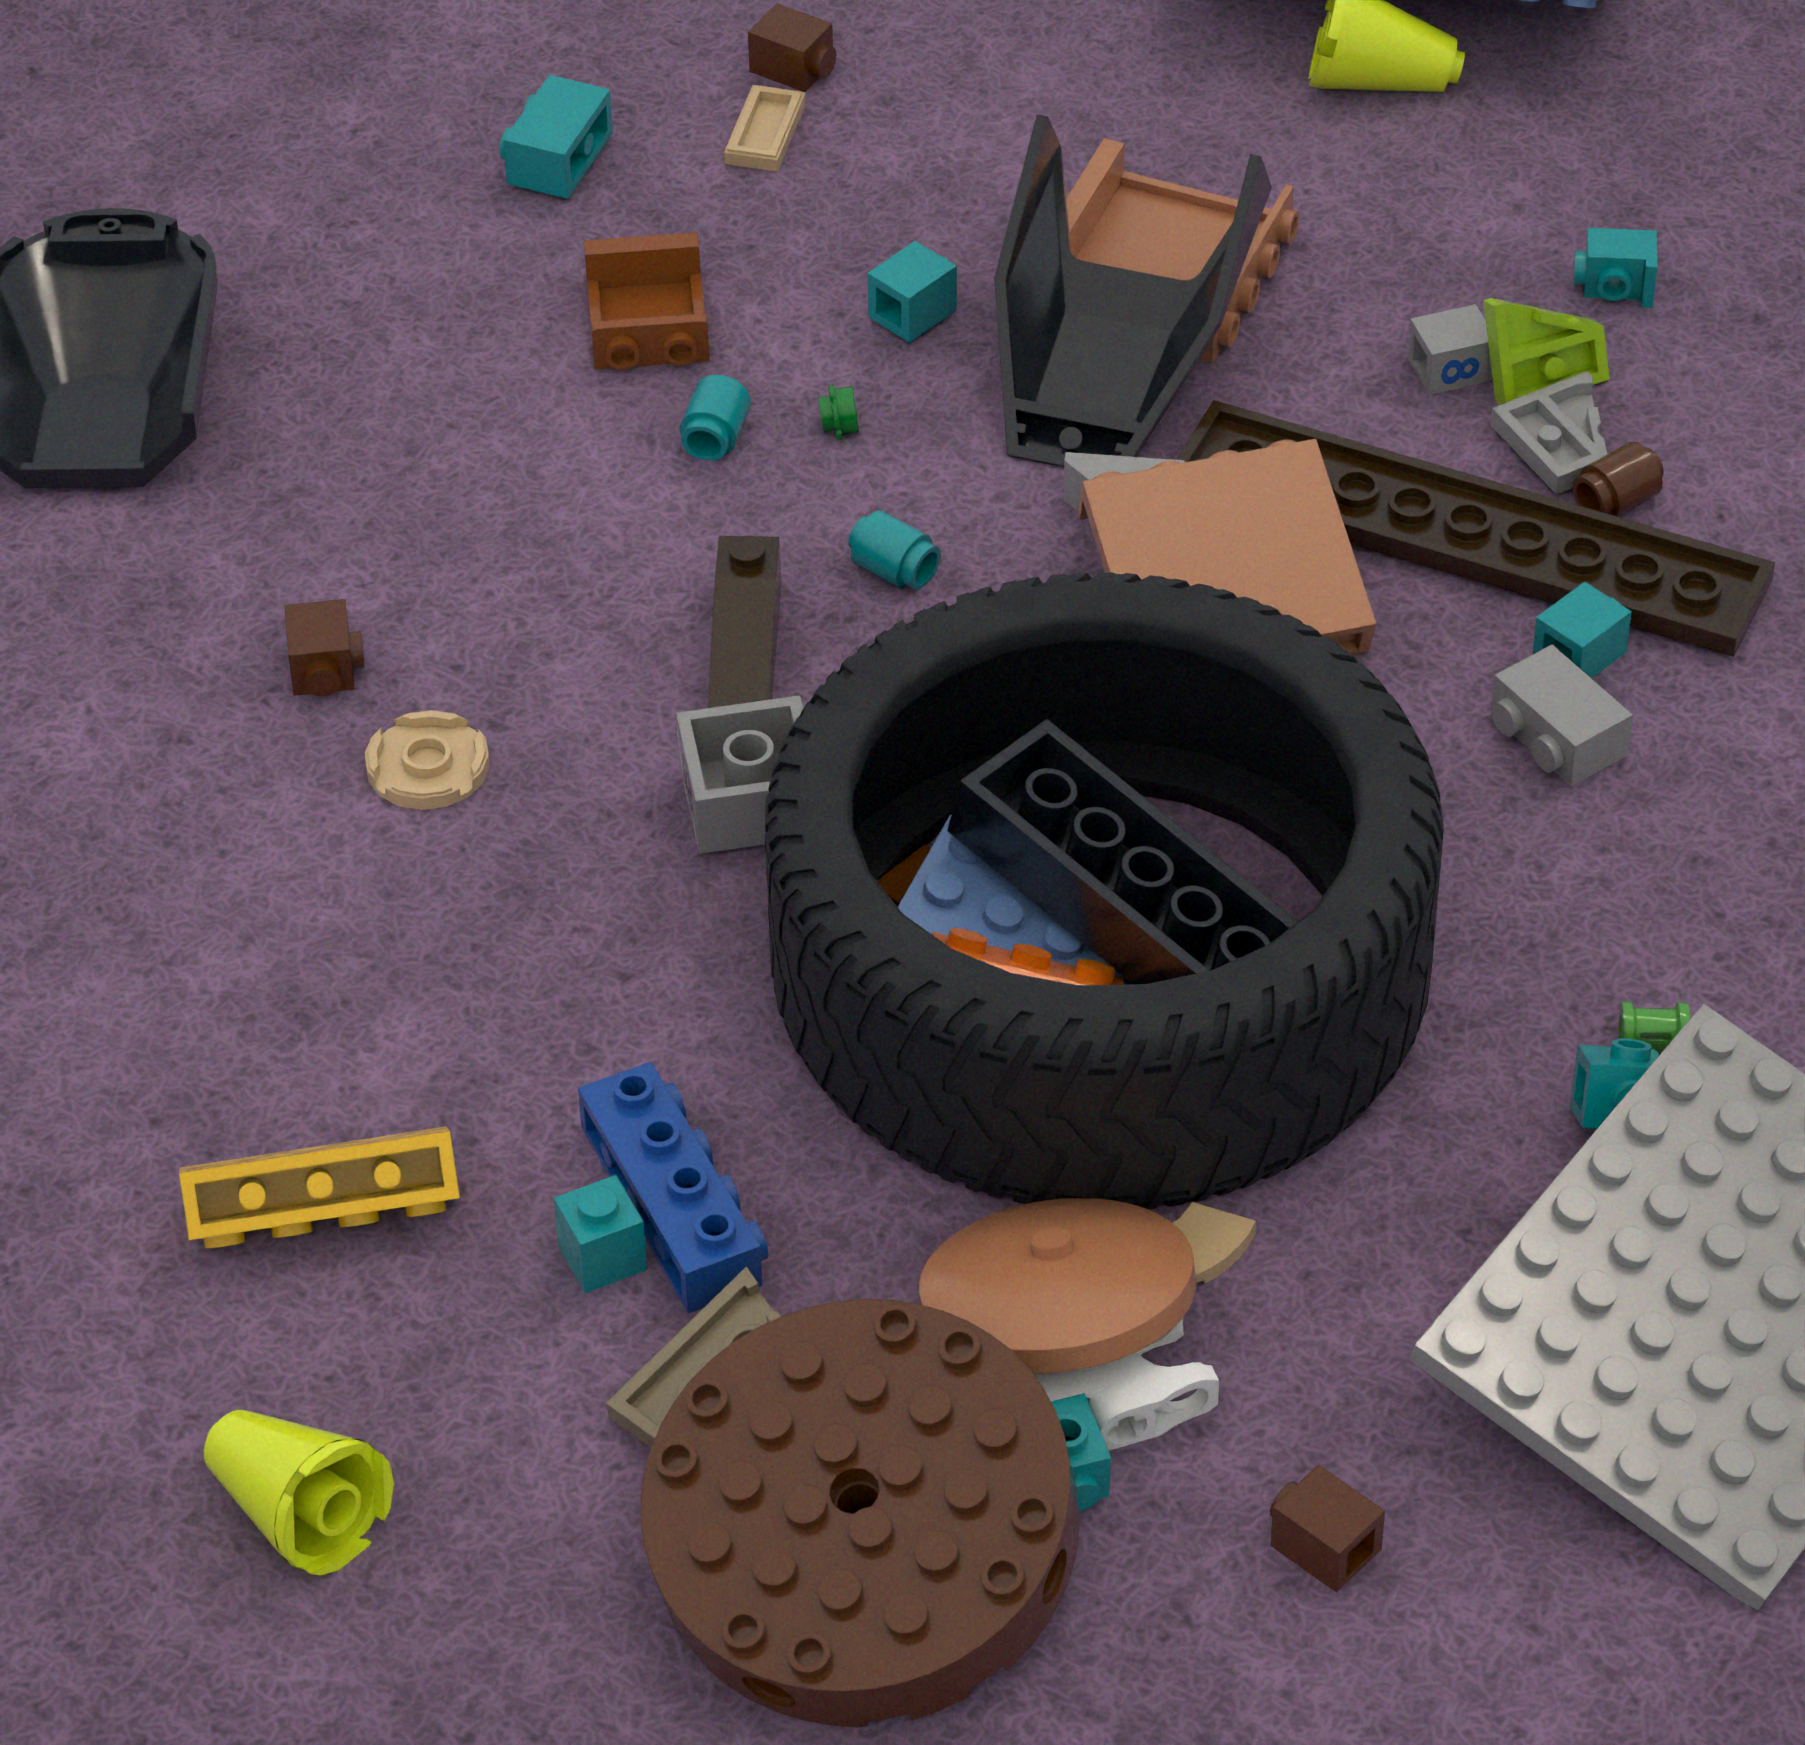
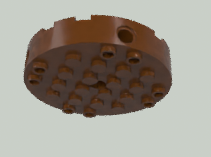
[641,1299,1080,1728]

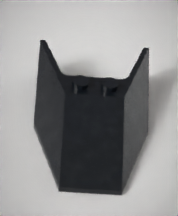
[994,114,1272,467]

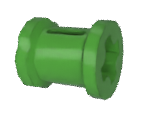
[1618,1001,1690,1054]

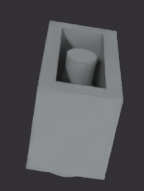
[1491,645,1633,786]

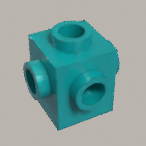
[1570,1038,1659,1129]

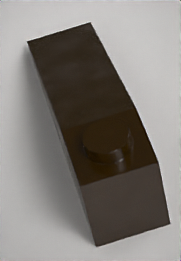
[708,535,781,708]

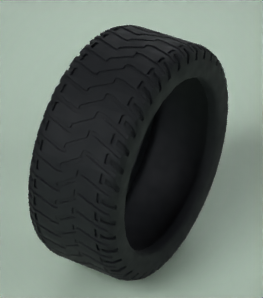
[765,572,1444,1209]

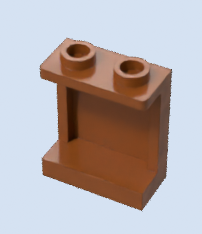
[584,232,710,370]

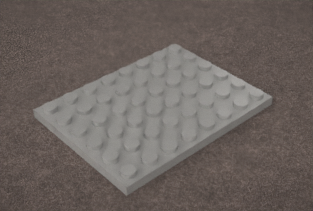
[1408,1003,1805,1610]

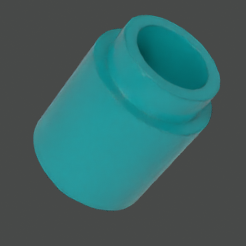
[680,375,751,461]
[848,510,941,590]

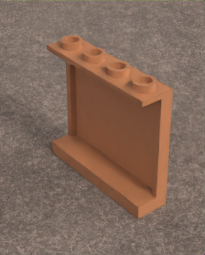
[1066,138,1299,363]
[1077,439,1376,655]

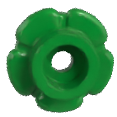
[818,384,859,440]

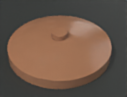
[919,1198,1196,1374]

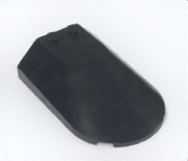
[0,208,218,489]

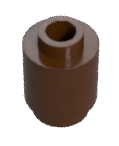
[1573,442,1664,517]

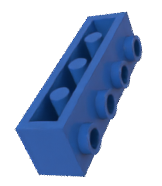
[578,1062,768,1313]

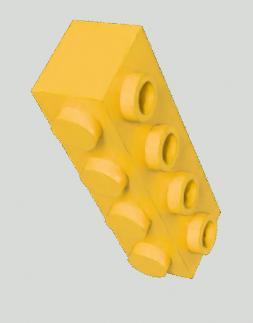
[179,1126,460,1248]

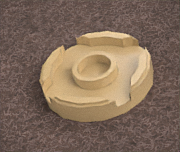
[365,710,490,810]

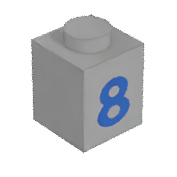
[1408,304,1493,395]

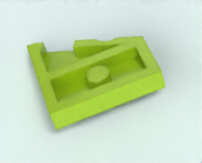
[1483,298,1610,405]

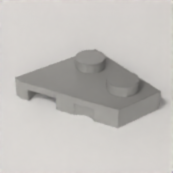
[1491,371,1607,495]

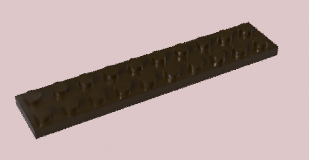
[1176,400,1775,657]

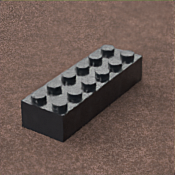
[947,719,1298,984]

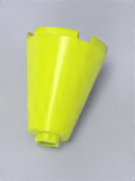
[1308,0,1465,92]
[204,1410,394,1576]

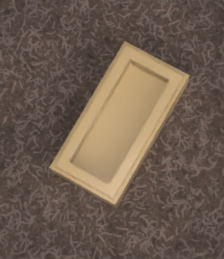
[724,85,806,172]

